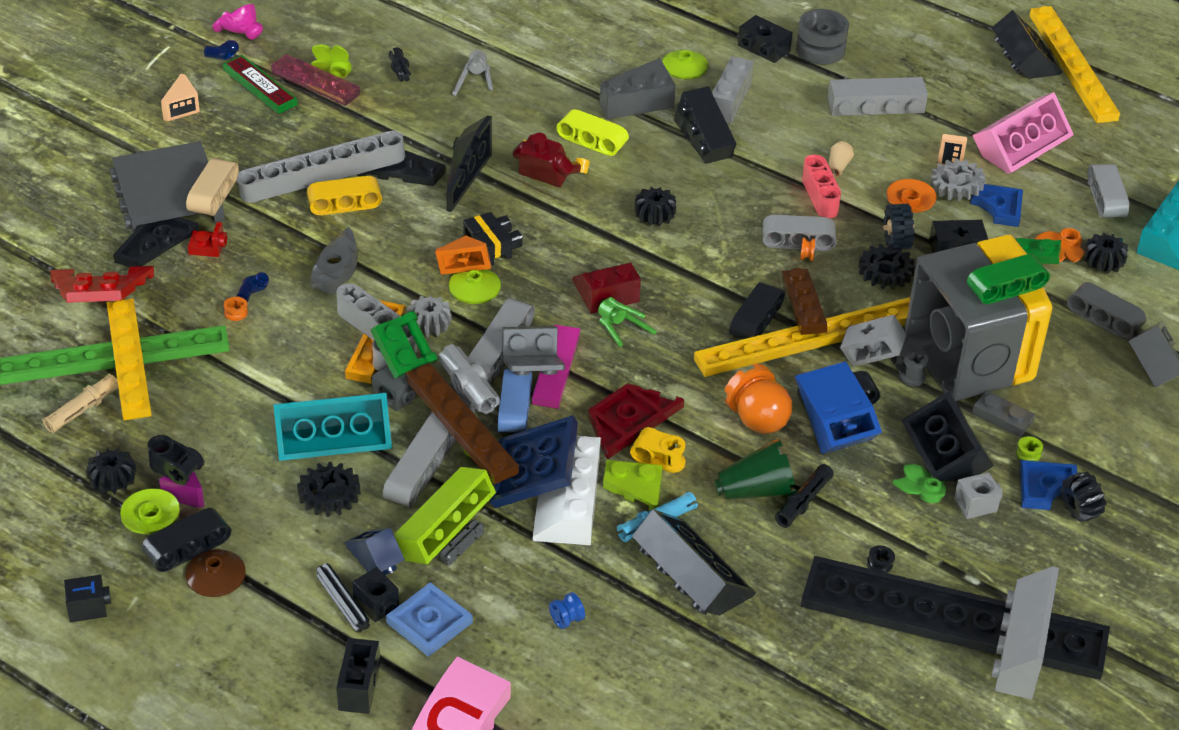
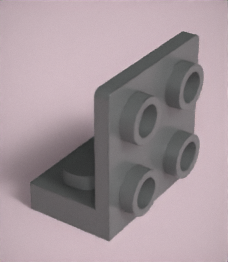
[502,326,565,375]

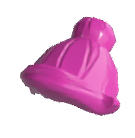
[212,4,263,40]

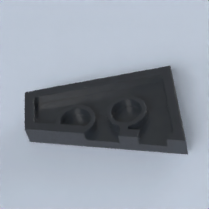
[357,150,446,186]
[113,217,199,267]

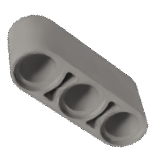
[1087,164,1129,218]
[763,215,836,251]

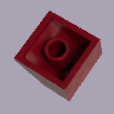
[572,262,641,314]

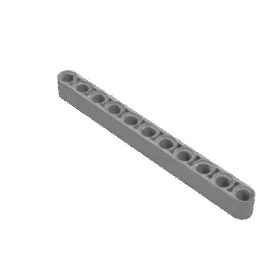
[383,298,535,508]

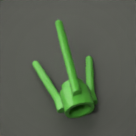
[598,297,657,347]

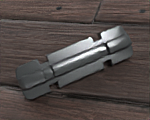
[439,520,484,565]

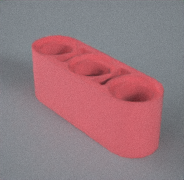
[802,154,841,218]

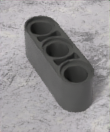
[1067,282,1146,339]

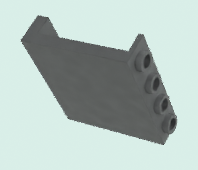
[109,141,225,233]

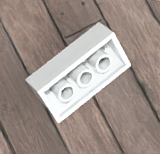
[533,436,601,545]

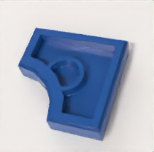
[971,184,1023,227]
[1019,460,1078,510]

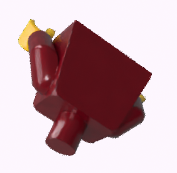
[513,132,590,188]

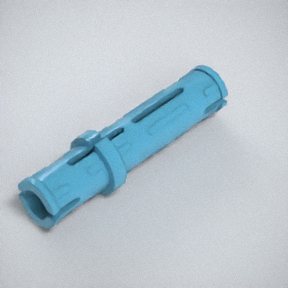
[617,492,698,542]

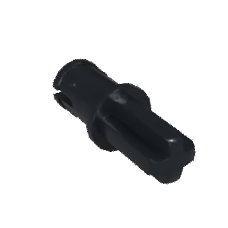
[388,47,411,82]

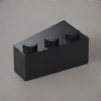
[674,86,737,164]

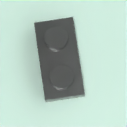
[972,391,1035,437]

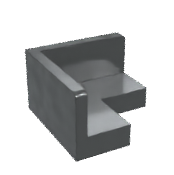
[1129,321,1179,387]

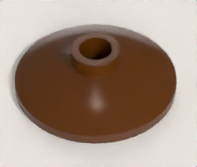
[185,549,246,597]

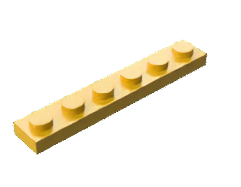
[106,298,152,421]

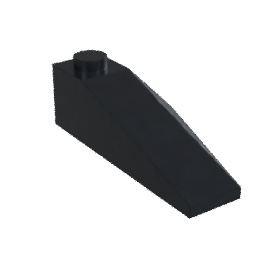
[446,115,492,212]

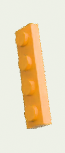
[345,300,406,384]

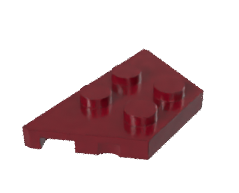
[588,383,684,459]

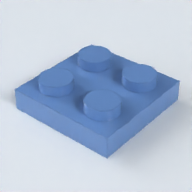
[386,582,473,657]

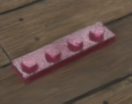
[271,54,360,106]

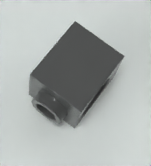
[372,365,416,412]

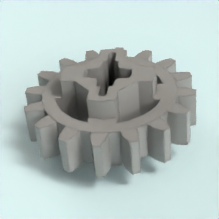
[931,159,985,201]

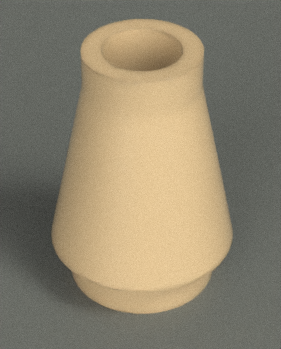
[829,141,854,177]

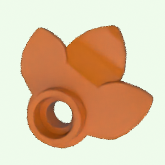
[1035,228,1084,262]

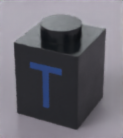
[64,575,112,622]

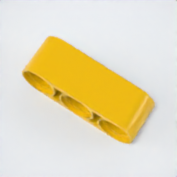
[306,176,382,215]

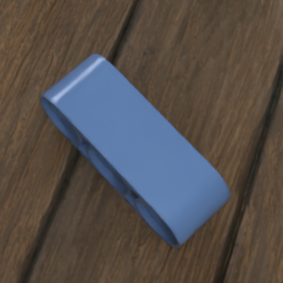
[498,369,532,433]

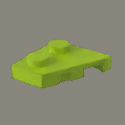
[603,460,663,511]

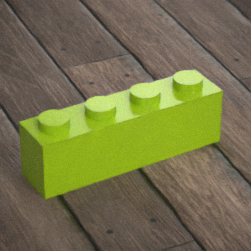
[394,467,496,564]

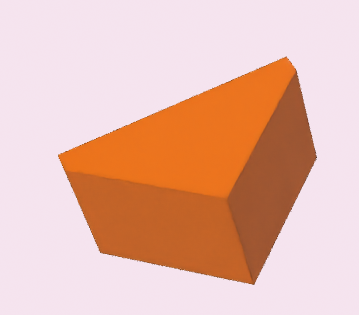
[435,235,492,275]

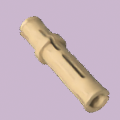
[42,373,119,434]

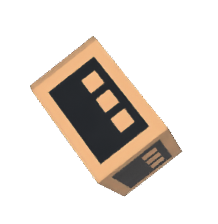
[161,74,200,121]
[938,134,967,165]

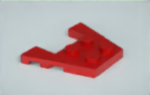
[50,266,154,303]

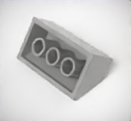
[991,567,1059,699]

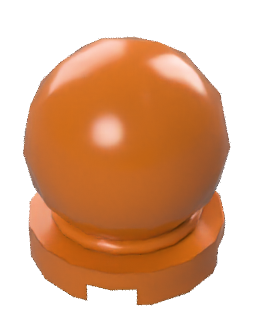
[724,364,792,434]

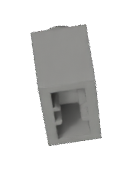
[840,315,907,367]

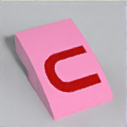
[412,656,511,730]

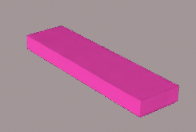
[532,324,581,409]

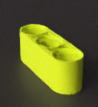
[556,109,629,156]

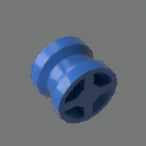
[549,592,585,629]

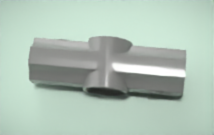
[439,344,499,414]

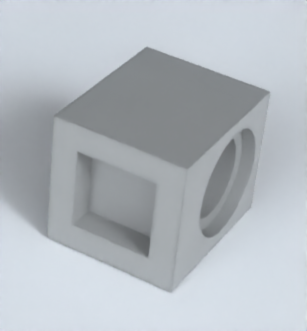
[954,472,1002,519]

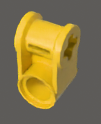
[630,427,686,473]

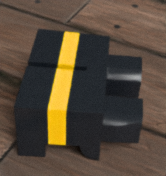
[463,212,522,265]

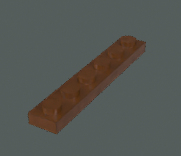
[406,363,519,484]

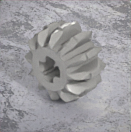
[406,295,452,338]

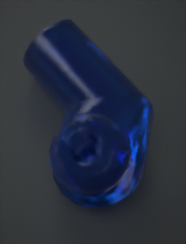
[204,40,239,60]
[236,272,269,302]

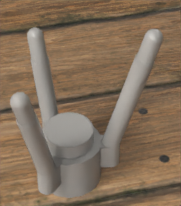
[452,49,493,96]

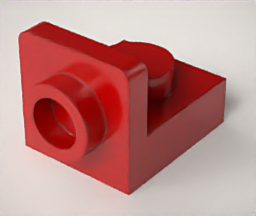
[188,222,227,257]

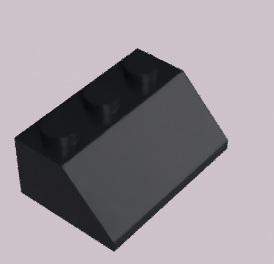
[992,10,1063,79]
[901,391,994,481]

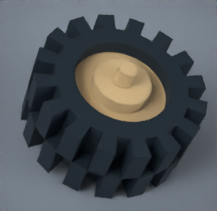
[883,203,915,249]

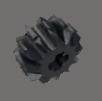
[635,186,676,226]
[1084,232,1128,274]
[86,447,137,495]
[1061,471,1107,522]

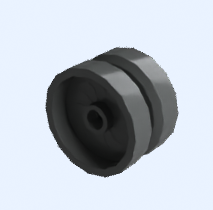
[796,9,849,65]

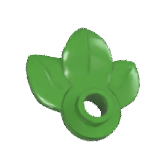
[892,464,946,503]

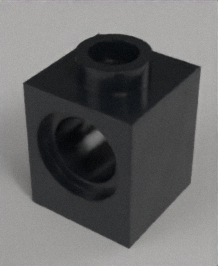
[352,567,399,622]

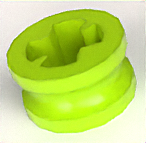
[1016,436,1043,461]

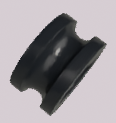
[867,545,895,573]

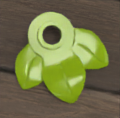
[310,44,352,78]

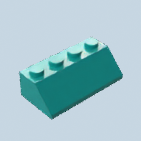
[1136,180,1179,270]
[273,393,392,461]

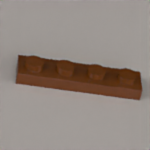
[782,268,827,335]

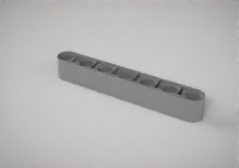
[236,131,405,203]

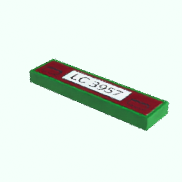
[223,55,298,114]

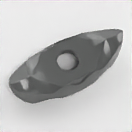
[310,227,358,295]

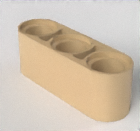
[186,158,239,216]

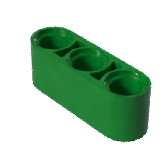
[967,254,1050,304]

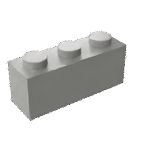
[712,56,754,124]

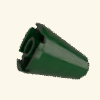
[714,439,796,500]

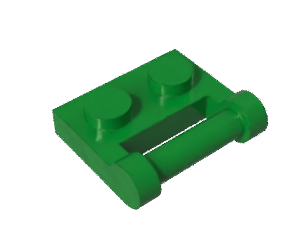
[370,311,439,379]

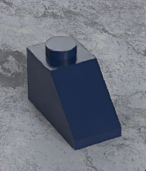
[345,528,405,575]

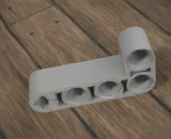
[336,283,417,371]

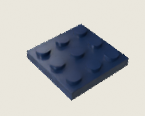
[490,415,578,508]

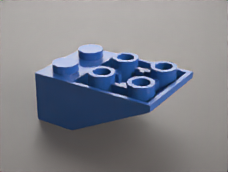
[795,361,882,455]

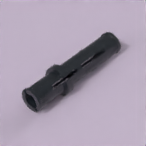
[775,464,834,528]

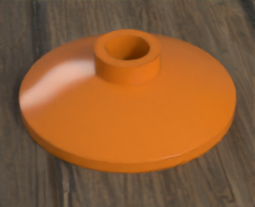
[887,179,937,213]

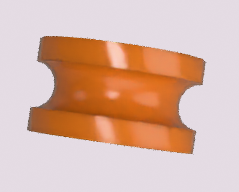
[800,237,815,261]
[223,297,248,321]

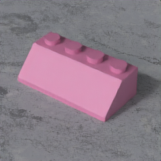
[972,92,1074,174]

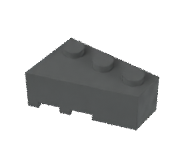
[600,58,676,119]

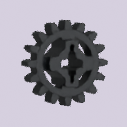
[858,244,915,290]
[297,461,361,517]

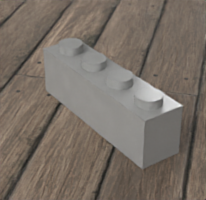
[827,77,928,116]

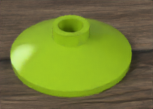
[662,50,708,79]
[449,269,501,304]
[120,489,180,534]

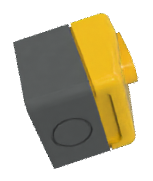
[905,235,1052,401]

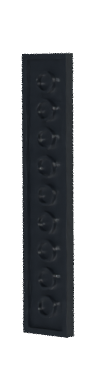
[800,556,1110,680]

